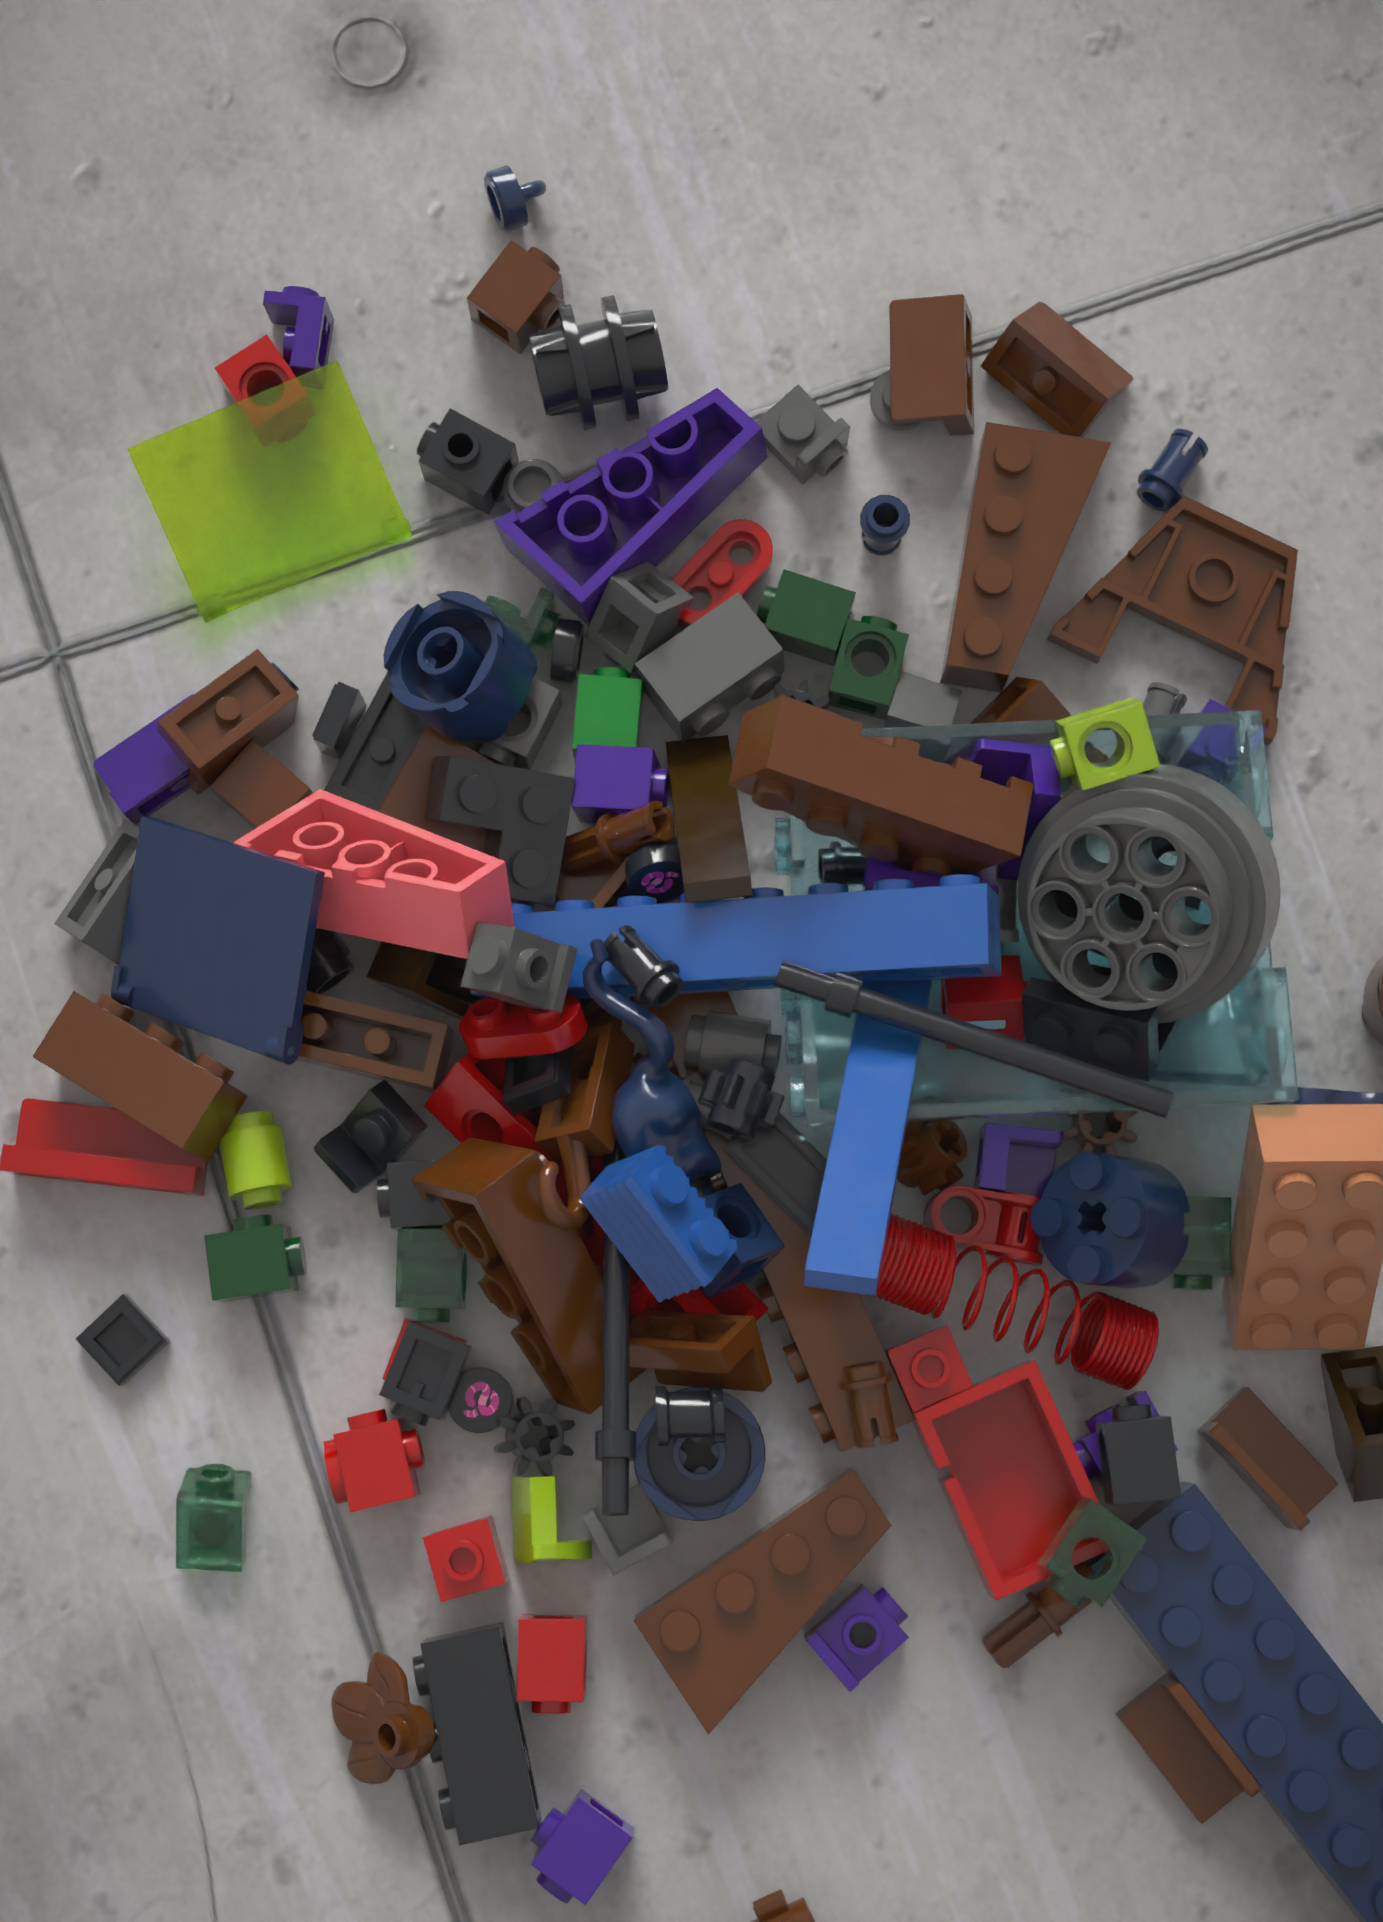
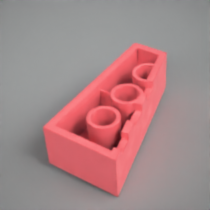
[233,789,515,959]

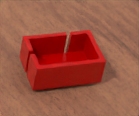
[912,1360,1118,1600]

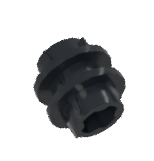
[529,295,668,430]

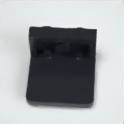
[1022,963,1183,1082]

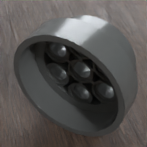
[1017,764,1281,1024]

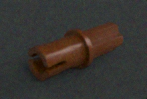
[561,801,675,871]
[982,1562,1106,1668]

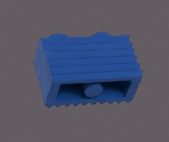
[580,1145,737,1303]

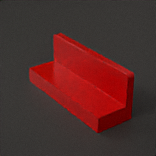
[0,1098,208,1196]

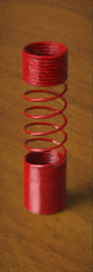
[872,1213,1159,1390]

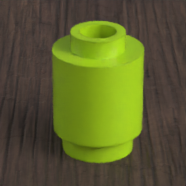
[219,1111,293,1210]

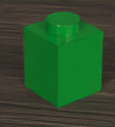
[572,667,643,761]

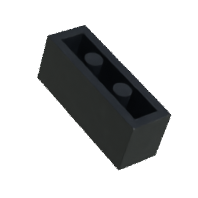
[413,1622,542,1846]

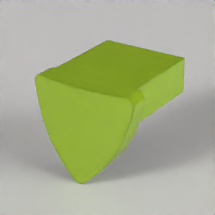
[511,1475,592,1563]

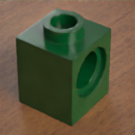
[828,616,909,720]

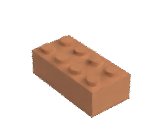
[1222,1104,1383,1351]

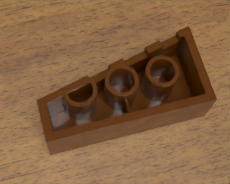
[940,422,1111,693]
[411,1137,648,1415]

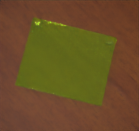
[127,360,412,623]

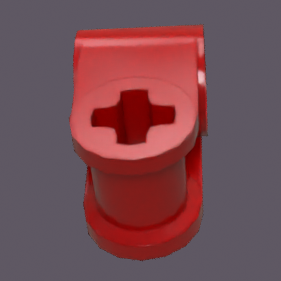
[924,1186,1044,1266]

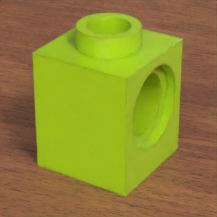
[1050,697,1161,791]

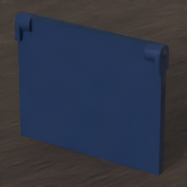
[111,816,325,1065]

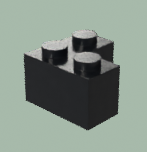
[425,756,575,905]

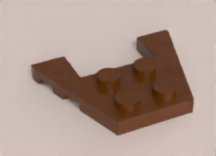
[1047,496,1298,746]

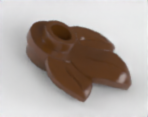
[331,1652,435,1784]

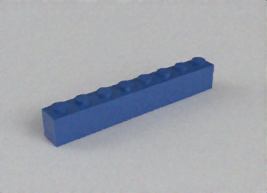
[471,874,1001,999]

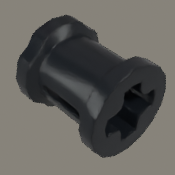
[655,1383,726,1446]

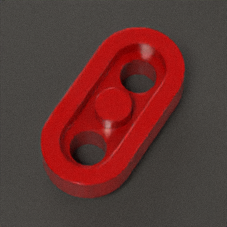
[672,519,773,628]
[459,993,588,1059]

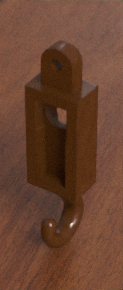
[535,1000,635,1230]

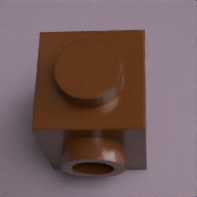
[467,240,565,354]

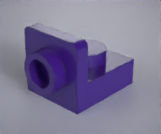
[263,286,334,389]

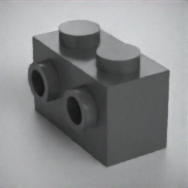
[635,592,785,742]

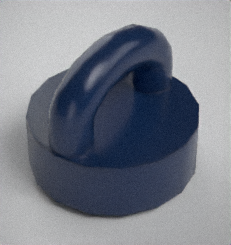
[484,165,546,232]

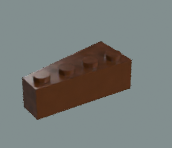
[728,695,1034,877]
[634,1468,892,1735]

